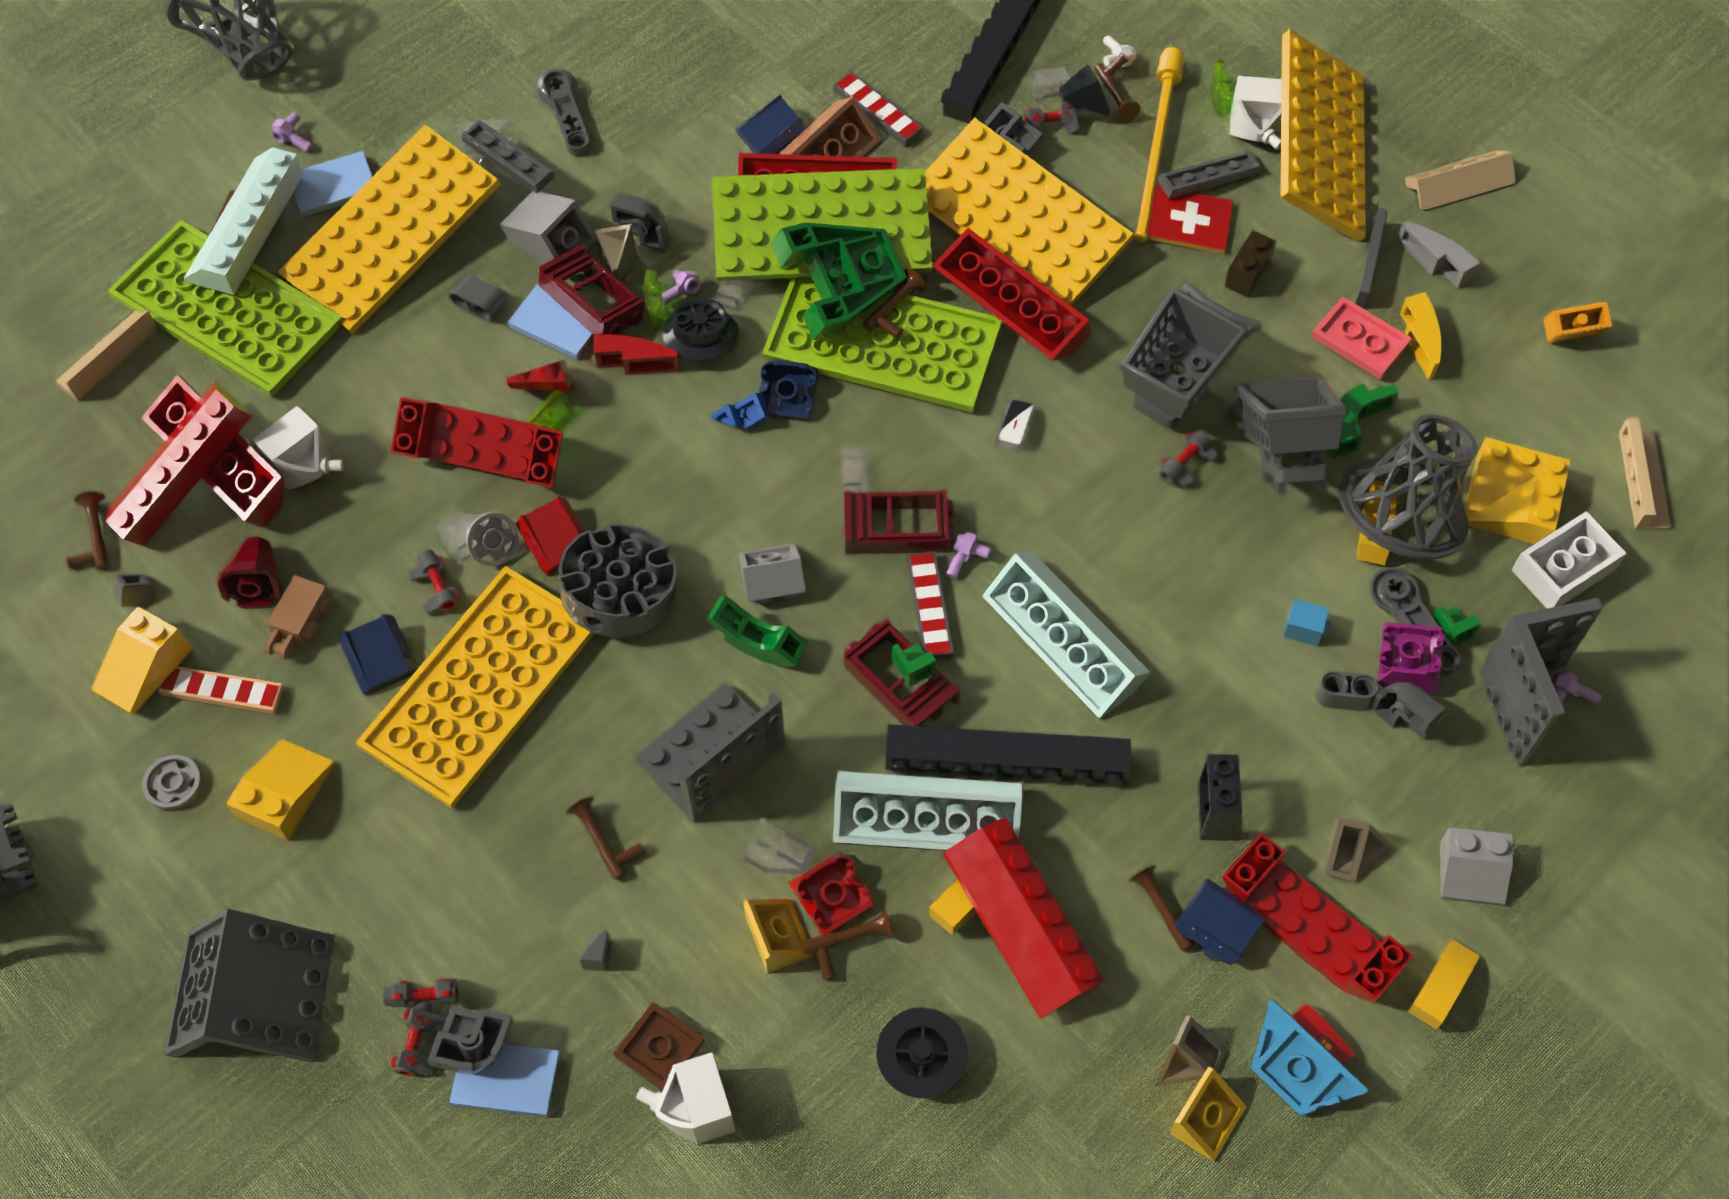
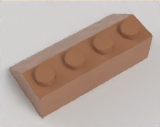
[779,97,881,157]

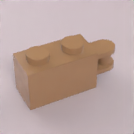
[265,575,332,660]

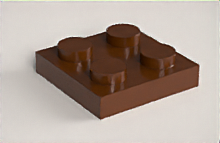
[613,1002,705,1091]

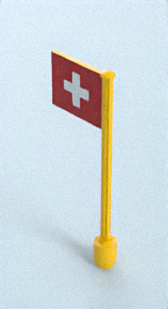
[1133,47,1233,254]

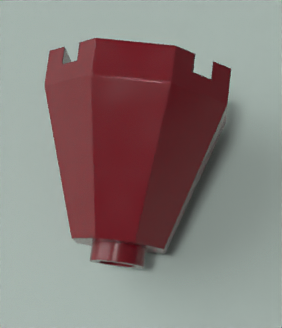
[217,536,283,609]

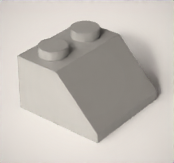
[738,543,806,604]
[1440,827,1513,906]

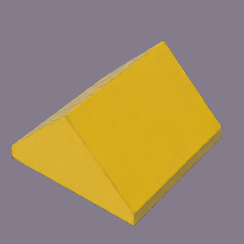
[743,899,813,974]
[1169,1067,1247,1161]

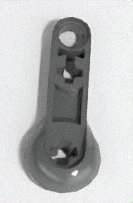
[535,68,590,157]
[1370,567,1460,676]

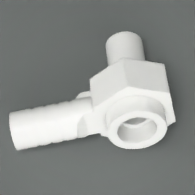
[1103,35,1136,67]

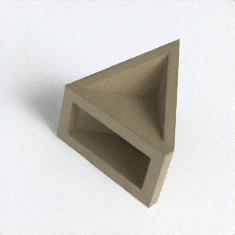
[595,224,637,282]
[1324,816,1391,882]
[1155,1016,1227,1086]

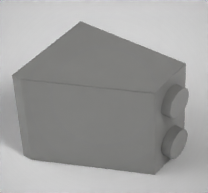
[500,191,597,264]

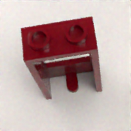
[538,244,645,335]
[844,489,954,555]
[843,618,961,726]

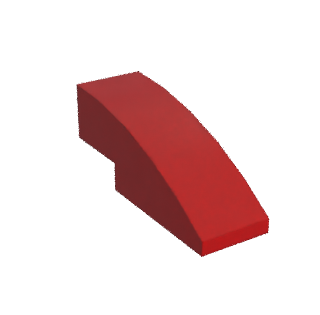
[594,334,680,375]

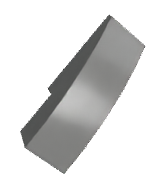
[1397,221,1480,289]

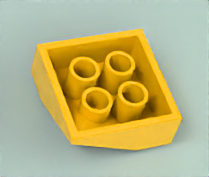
[1464,437,1571,544]

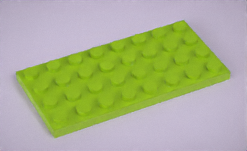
[711,168,933,281]
[107,220,343,397]
[762,277,1002,413]

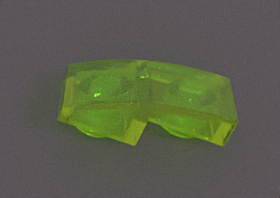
[1210,58,1234,117]
[644,269,667,331]

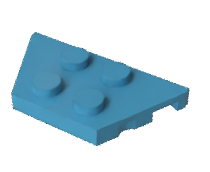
[1251,999,1369,1116]

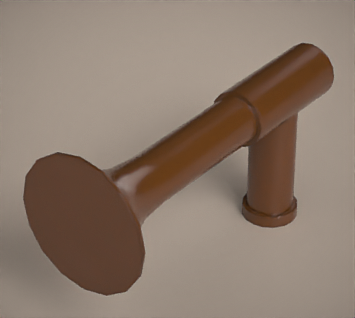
[1094,52,1141,123]
[863,269,926,339]
[66,491,109,570]
[566,796,646,881]
[1128,864,1194,952]
[803,907,893,980]

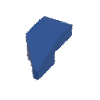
[710,392,771,431]

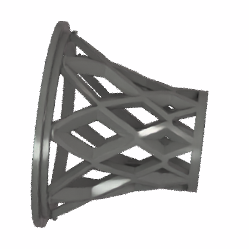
[165,0,293,81]
[1339,414,1478,560]

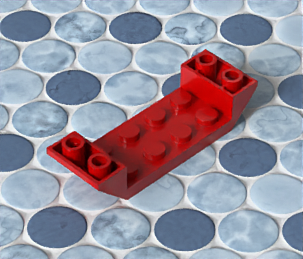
[390,397,564,488]
[1222,832,1415,1003]

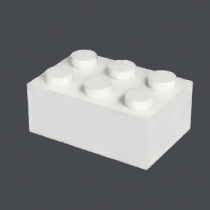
[1512,511,1627,609]

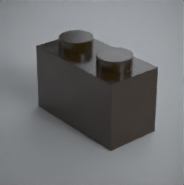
[1224,230,1277,297]

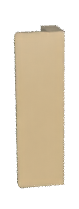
[1405,150,1516,210]
[56,309,158,401]
[1619,418,1671,530]

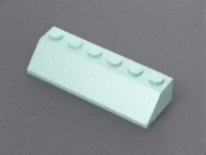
[184,147,304,295]
[982,552,1151,719]
[833,771,1022,850]

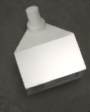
[1230,76,1282,150]
[252,406,344,490]
[636,1052,735,1144]

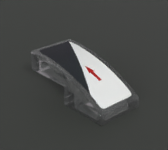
[994,397,1037,452]

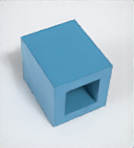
[1283,599,1332,646]

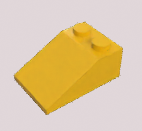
[91,607,193,715]
[226,739,335,841]

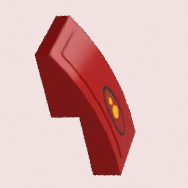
[1292,1003,1355,1065]

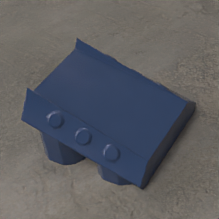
[735,94,805,154]
[759,360,819,420]
[338,614,418,696]
[1174,878,1265,966]

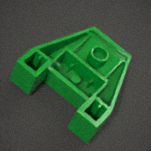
[771,222,907,340]

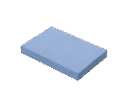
[294,151,372,218]
[508,284,594,360]
[449,1044,560,1118]

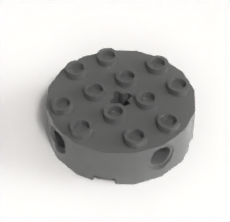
[559,523,678,638]

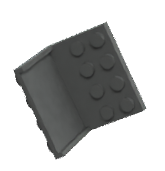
[1480,598,1603,766]
[634,682,786,823]
[164,908,335,1062]

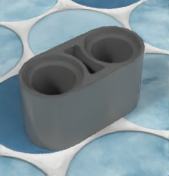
[449,274,507,321]
[1315,671,1378,711]

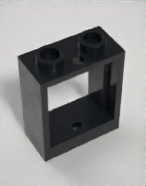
[1197,754,1242,841]

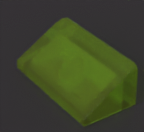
[525,391,576,430]

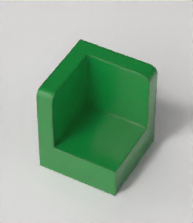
[1432,605,1481,646]
[892,644,936,687]

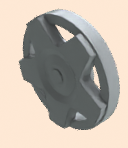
[465,512,519,566]
[142,755,202,811]

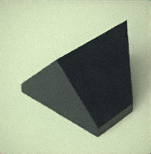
[1058,64,1111,117]

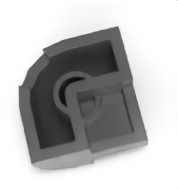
[984,102,1044,157]
[610,192,669,253]
[1370,682,1447,740]
[427,1007,513,1074]

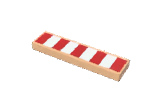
[158,666,284,714]

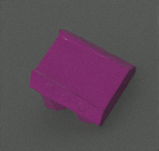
[1377,622,1444,694]

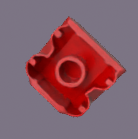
[506,359,575,392]
[515,496,585,576]
[788,851,876,935]

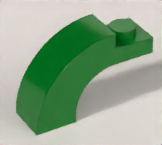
[1329,383,1399,458]
[706,595,809,667]

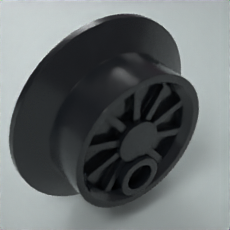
[662,298,739,362]
[876,1007,968,1098]

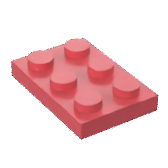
[1311,296,1412,380]

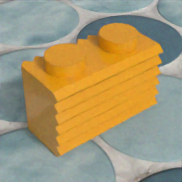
[1544,302,1612,344]

